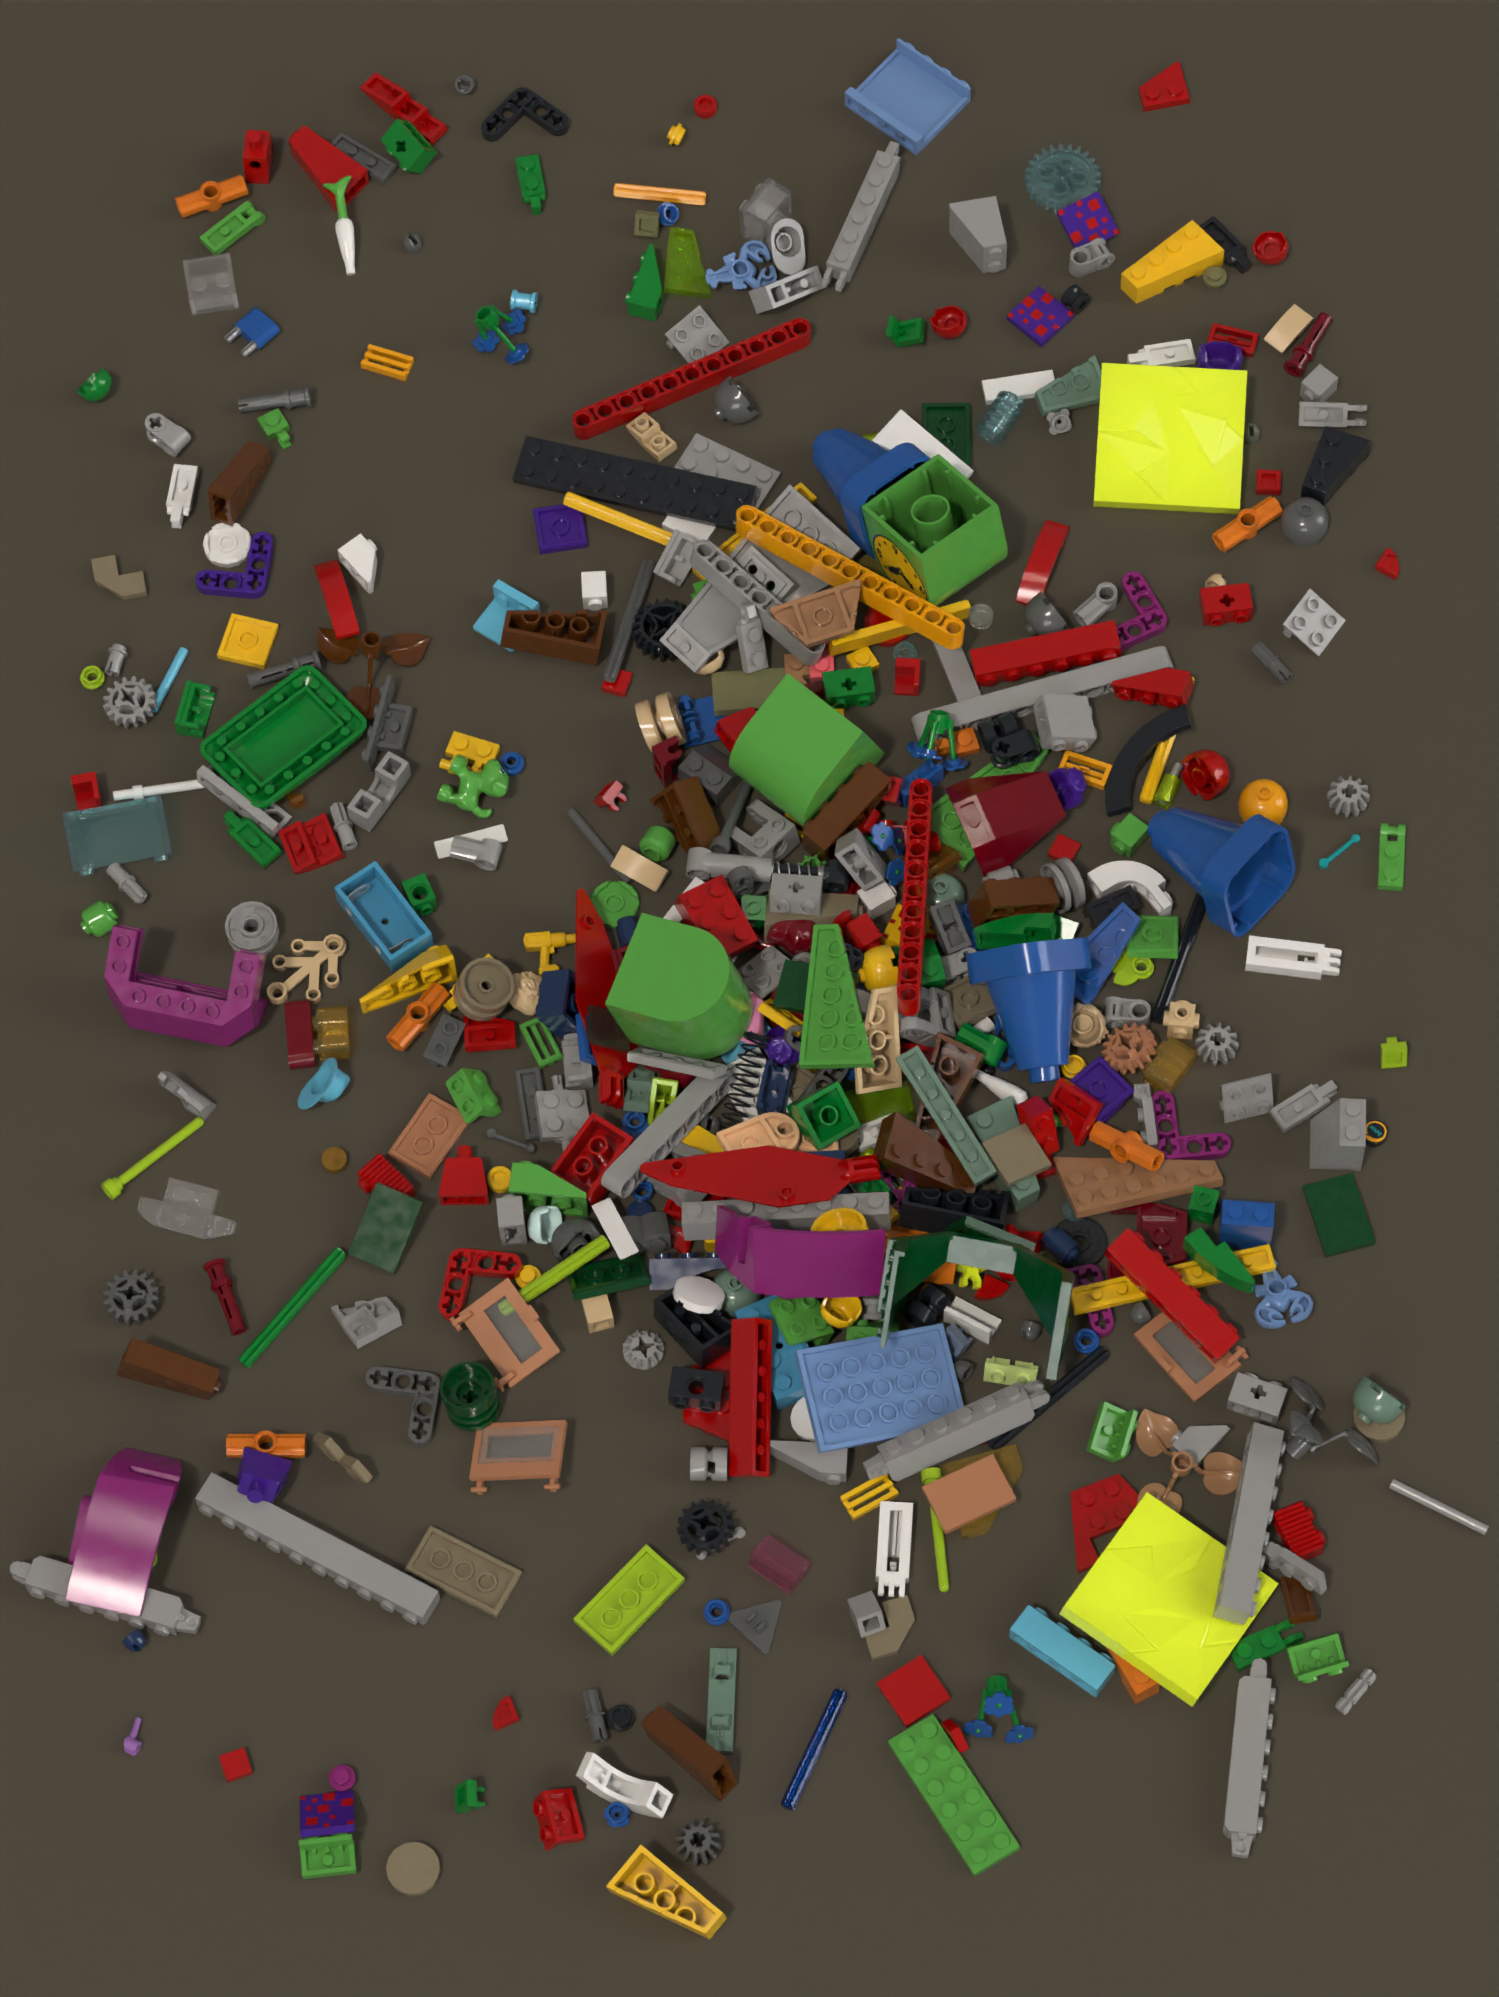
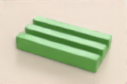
[519,1018,563,1070]

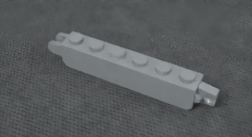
[821,141,901,292]
[863,1380,1051,1481]
[10,1556,201,1636]
[1223,1658,1276,1858]

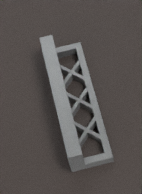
[197,765,292,840]

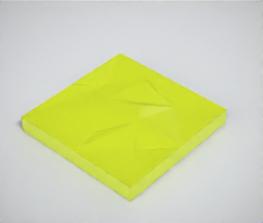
[1093,363,1247,514]
[1060,1492,1279,1707]

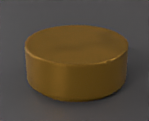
[321,1147,348,1174]

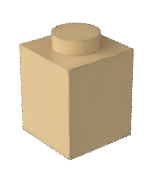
[581,1294,615,1333]

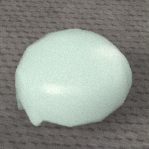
[527,1205,562,1244]

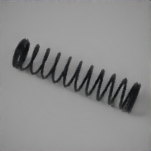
[715,1031,771,1136]

